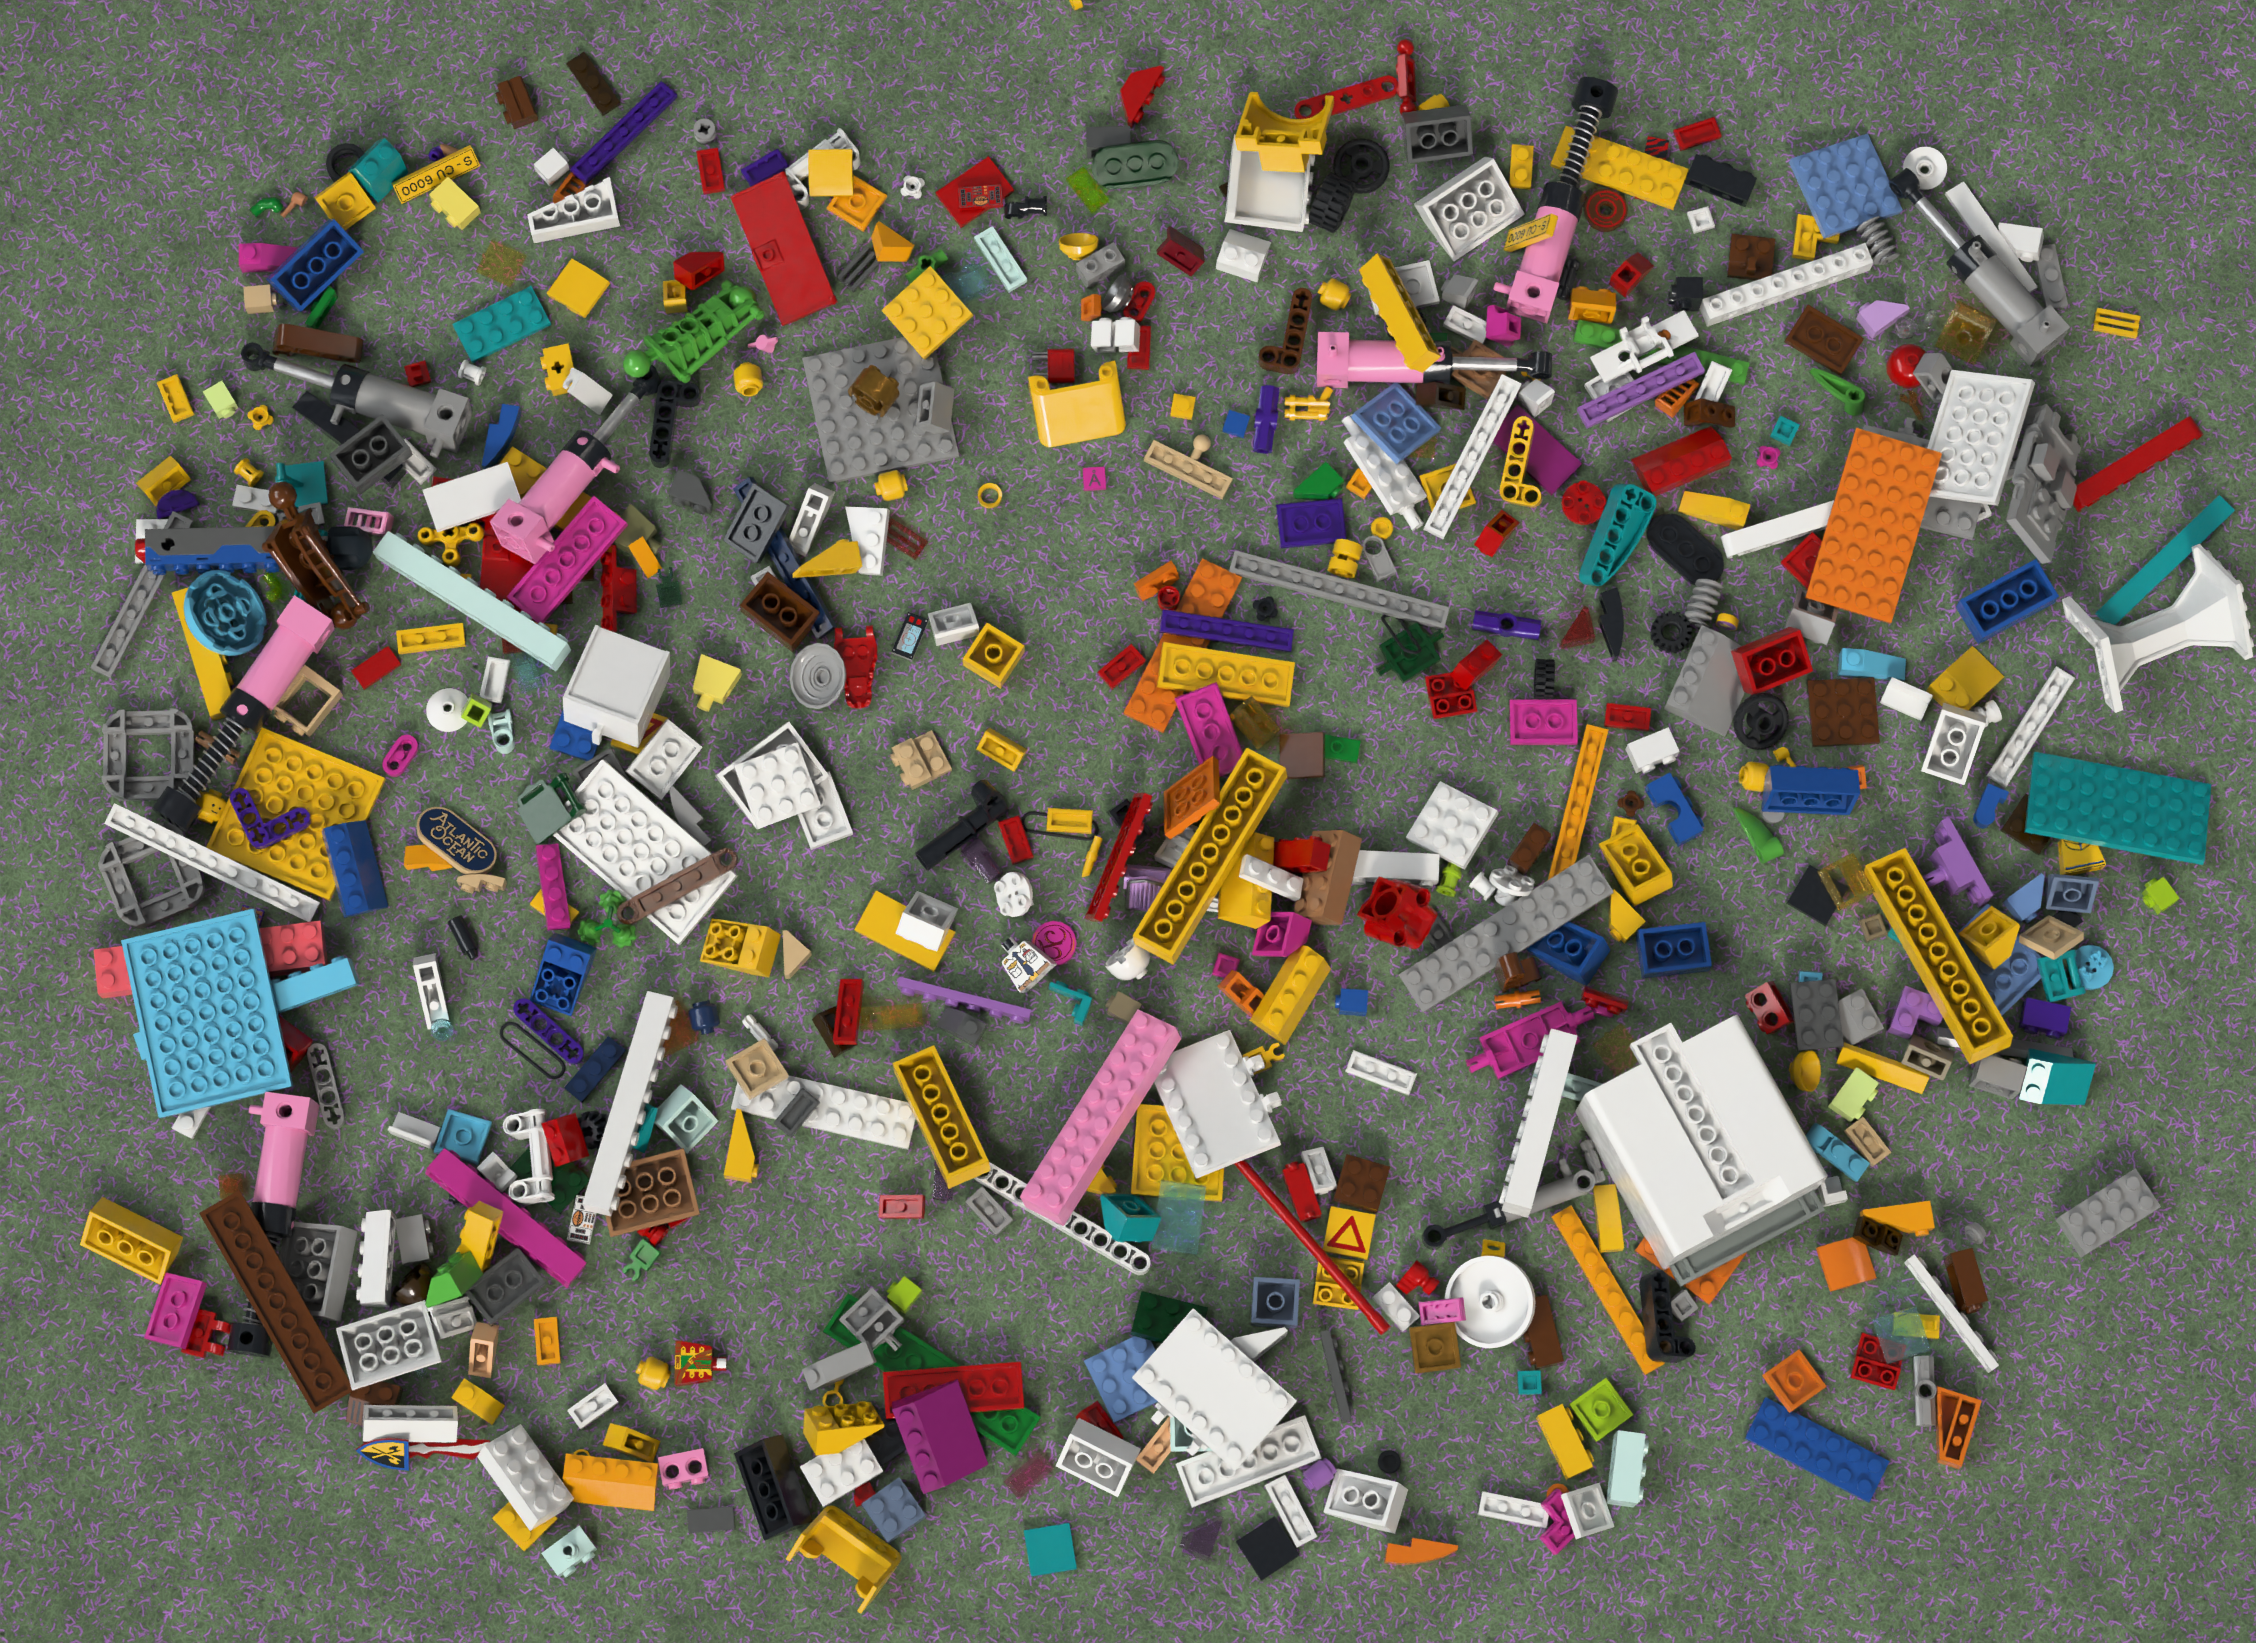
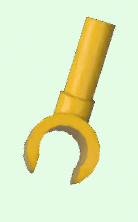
[1773,747,1797,767]

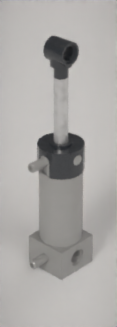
[1889,168,2070,366]
[241,342,473,458]

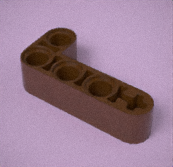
[1258,288,1312,374]
[272,324,364,363]
[1494,952,1542,993]

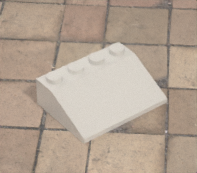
[1414,157,1525,261]
[715,722,829,829]
[336,1300,442,1390]

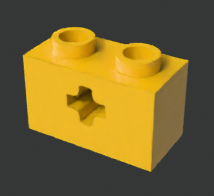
[540,343,574,396]

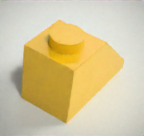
[1609,889,1646,944]
[451,1378,505,1425]
[603,1423,660,1463]

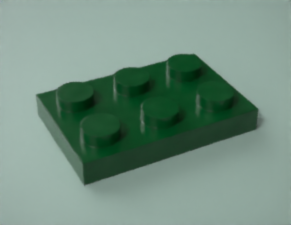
[509,1146,590,1214]
[1130,1291,1208,1343]

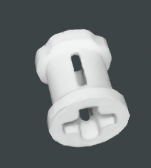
[458,360,486,386]
[1469,871,1498,901]

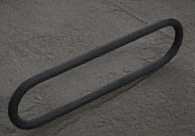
[1381,615,1422,654]
[1021,811,1099,841]
[500,1022,565,1079]

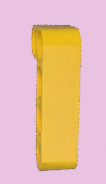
[1500,416,1542,508]

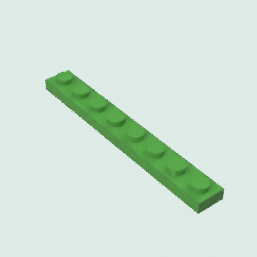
[1573,319,1750,385]

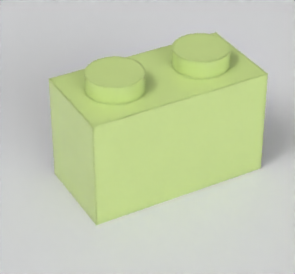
[1828,1067,1879,1122]

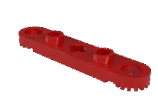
[1294,75,1398,119]

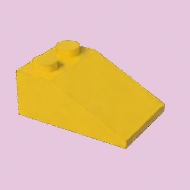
[1926,646,2004,711]
[1599,824,1673,907]

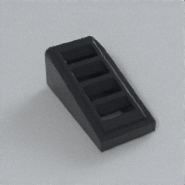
[1107,799,1153,847]

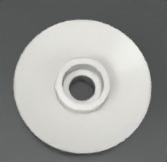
[1903,147,1947,190]
[426,688,468,732]

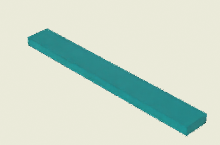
[2095,495,2235,625]

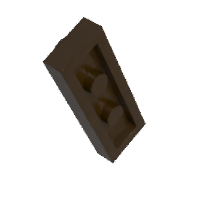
[566,52,621,116]

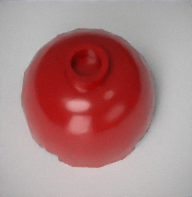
[1886,344,1927,389]

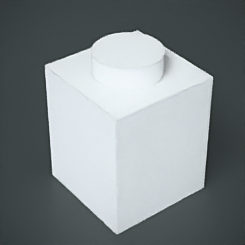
[534,148,570,186]

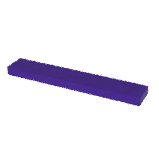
[570,81,677,185]
[1159,609,1294,652]

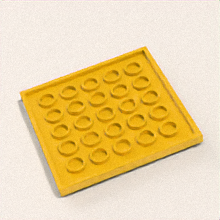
[206,727,386,901]

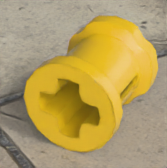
[234,458,264,487]

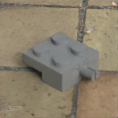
[839,1288,904,1352]

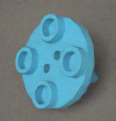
[2068,945,2114,990]

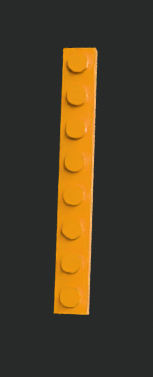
[1547,724,1608,881]
[1551,1205,1665,1375]

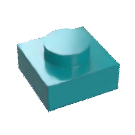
[1770,416,1800,446]
[1517,1371,1542,1395]

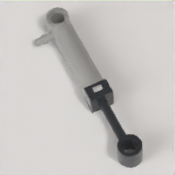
[1422,1158,1595,1250]

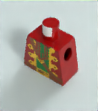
[674,1340,727,1387]

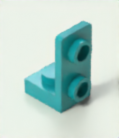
[1049,981,1092,1026]

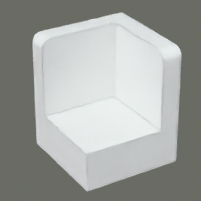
[1818,1176,1848,1207]

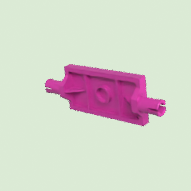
[1465,1002,1595,1080]

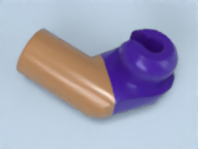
[428,144,459,162]

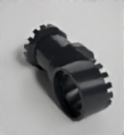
[1004,196,1047,219]

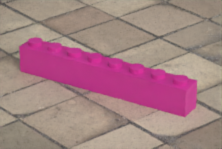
[425,1148,587,1288]

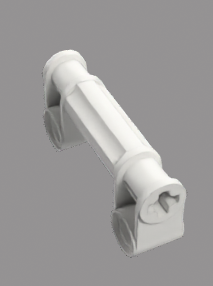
[785,128,861,210]
[503,1109,555,1205]

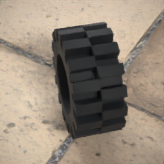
[1650,611,1692,654]
[1534,659,1555,700]

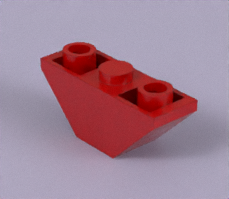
[1120,65,1166,128]

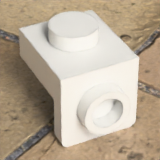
[477,1152,517,1192]

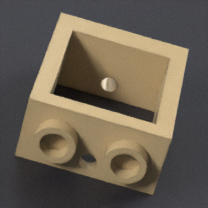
[273,665,343,737]

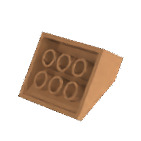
[605,1148,700,1237]

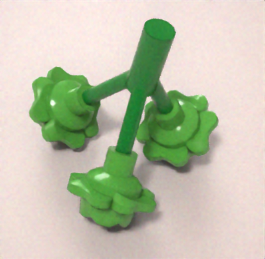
[578,889,636,948]

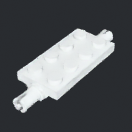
[1342,414,1427,531]

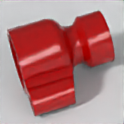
[1396,1260,1440,1296]

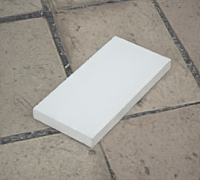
[423,462,521,532]

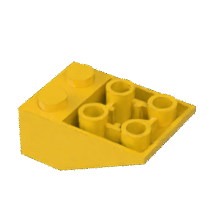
[700,918,781,977]
[803,1401,884,1456]

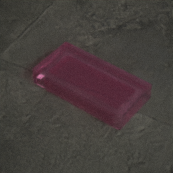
[1004,1451,1054,1500]

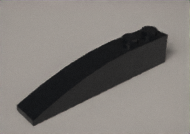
[292,391,407,489]

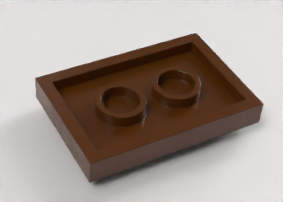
[1784,305,1864,376]

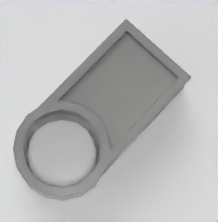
[1362,536,1397,582]

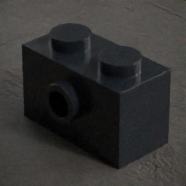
[1668,277,1703,311]

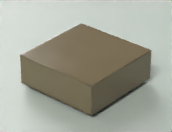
[1858,913,1888,942]

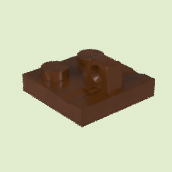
[1727,234,1775,280]

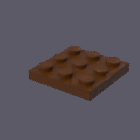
[1807,677,1880,747]

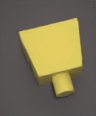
[693,654,742,712]

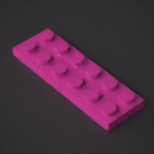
[507,496,628,624]

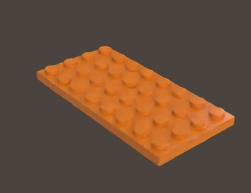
[1805,428,1942,624]

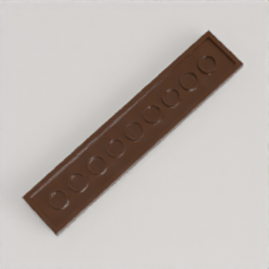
[199,1190,354,1414]

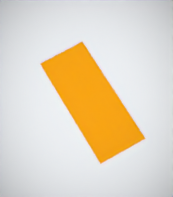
[628,536,662,578]

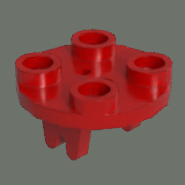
[1561,480,1606,525]

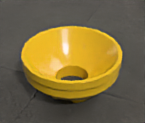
[1058,233,1099,260]
[1789,1050,1821,1092]

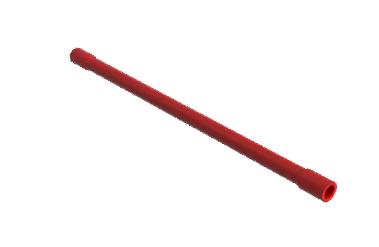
[1234,1159,1391,1335]

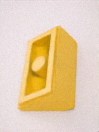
[976,728,1028,772]

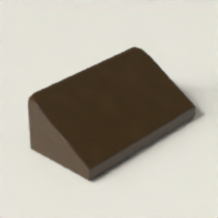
[812,1006,858,1058]

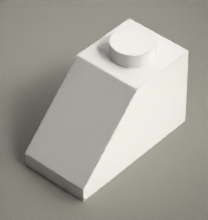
[1998,222,2044,262]
[1518,379,1555,418]

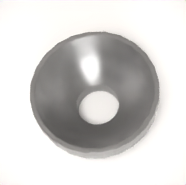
[1102,274,1134,312]

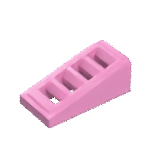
[344,507,394,537]

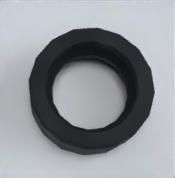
[326,143,364,184]

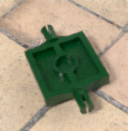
[1376,622,1444,684]

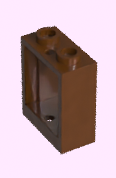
[1943,1248,1988,1314]

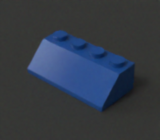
[1762,765,1860,815]
[321,820,388,918]

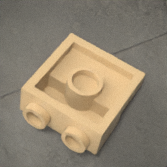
[890,730,952,790]

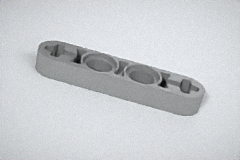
[307,1043,345,1129]

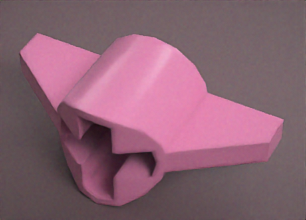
[748,335,778,353]

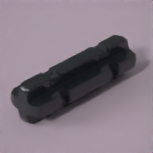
[1556,259,1580,301]

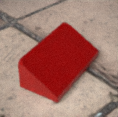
[1075,1401,1124,1439]

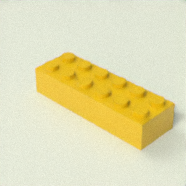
[892,1045,991,1189]

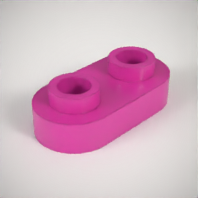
[382,735,419,777]

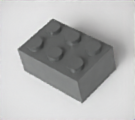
[1402,105,1473,164]
[329,414,413,495]

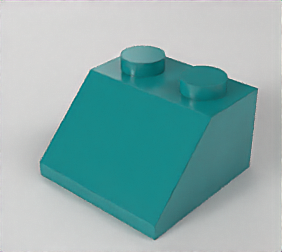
[348,138,408,203]
[1100,1194,1162,1243]

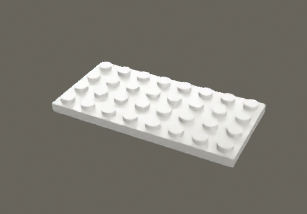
[553,759,738,945]

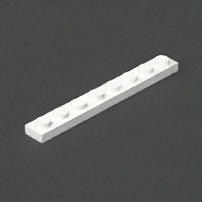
[1424,374,1522,539]

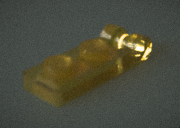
[859,1003,923,1032]

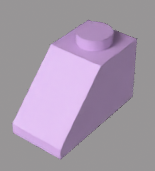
[1856,300,1910,339]

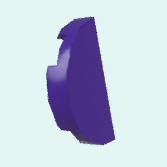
[156,489,200,519]

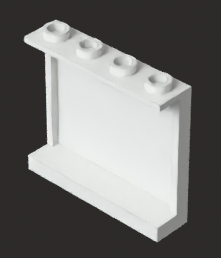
[1224,134,1315,232]

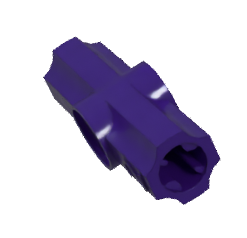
[1253,385,1279,454]
[1472,610,1541,640]

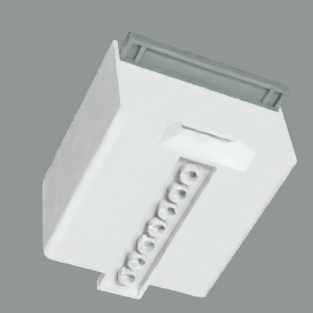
[1575,1015,1828,1287]

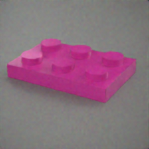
[1509,699,1578,745]
[144,1272,207,1349]

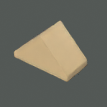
[783,930,812,979]

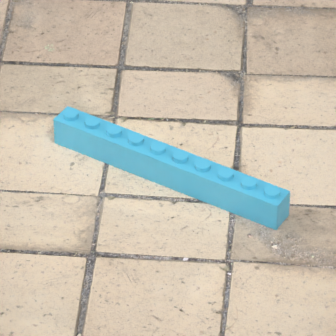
[133,956,360,1061]

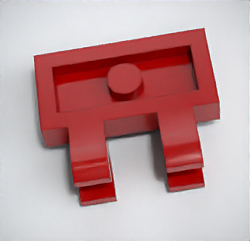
[181,1309,231,1359]

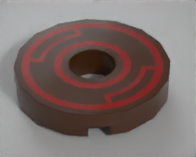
[1584,189,1628,232]

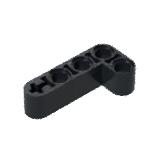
[649,380,701,468]
[1639,1269,1696,1363]

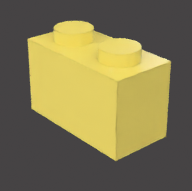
[429,177,481,230]

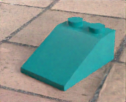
[2018,1048,2096,1105]

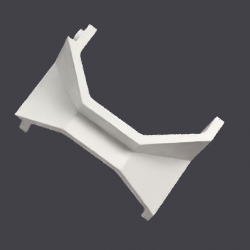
[2062,544,2254,713]

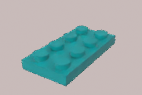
[452,286,551,364]

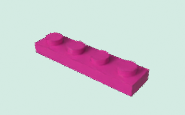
[535,843,571,931]

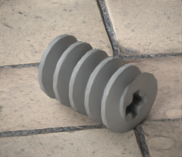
[1857,216,1900,265]
[1684,579,1724,628]

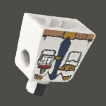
[1002,937,1057,993]

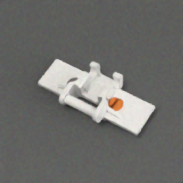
[1590,310,1699,384]

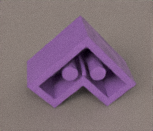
[1887,986,1943,1040]

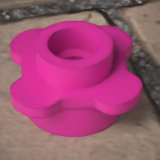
[1756,446,1780,469]

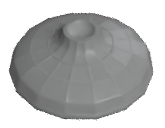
[789,643,847,709]

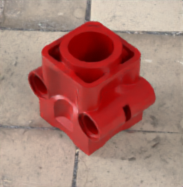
[1357,877,1438,949]

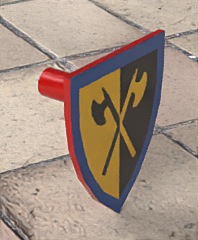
[355,1438,409,1471]

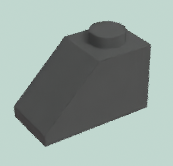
[936,1007,987,1048]

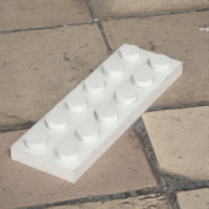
[1175,1415,1321,1508]

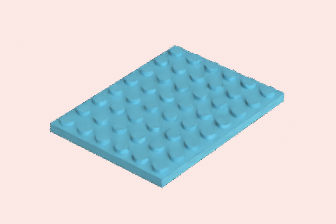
[121,909,293,1118]

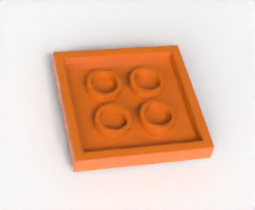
[1164,756,1220,840]

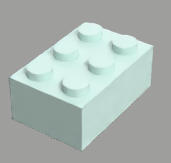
[1606,1430,1649,1507]

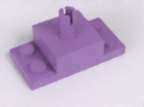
[1922,817,1993,908]

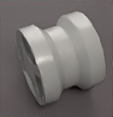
[693,118,716,144]

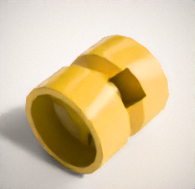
[1327,539,1363,578]

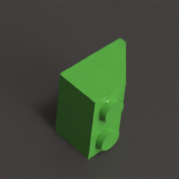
[425,1251,483,1308]

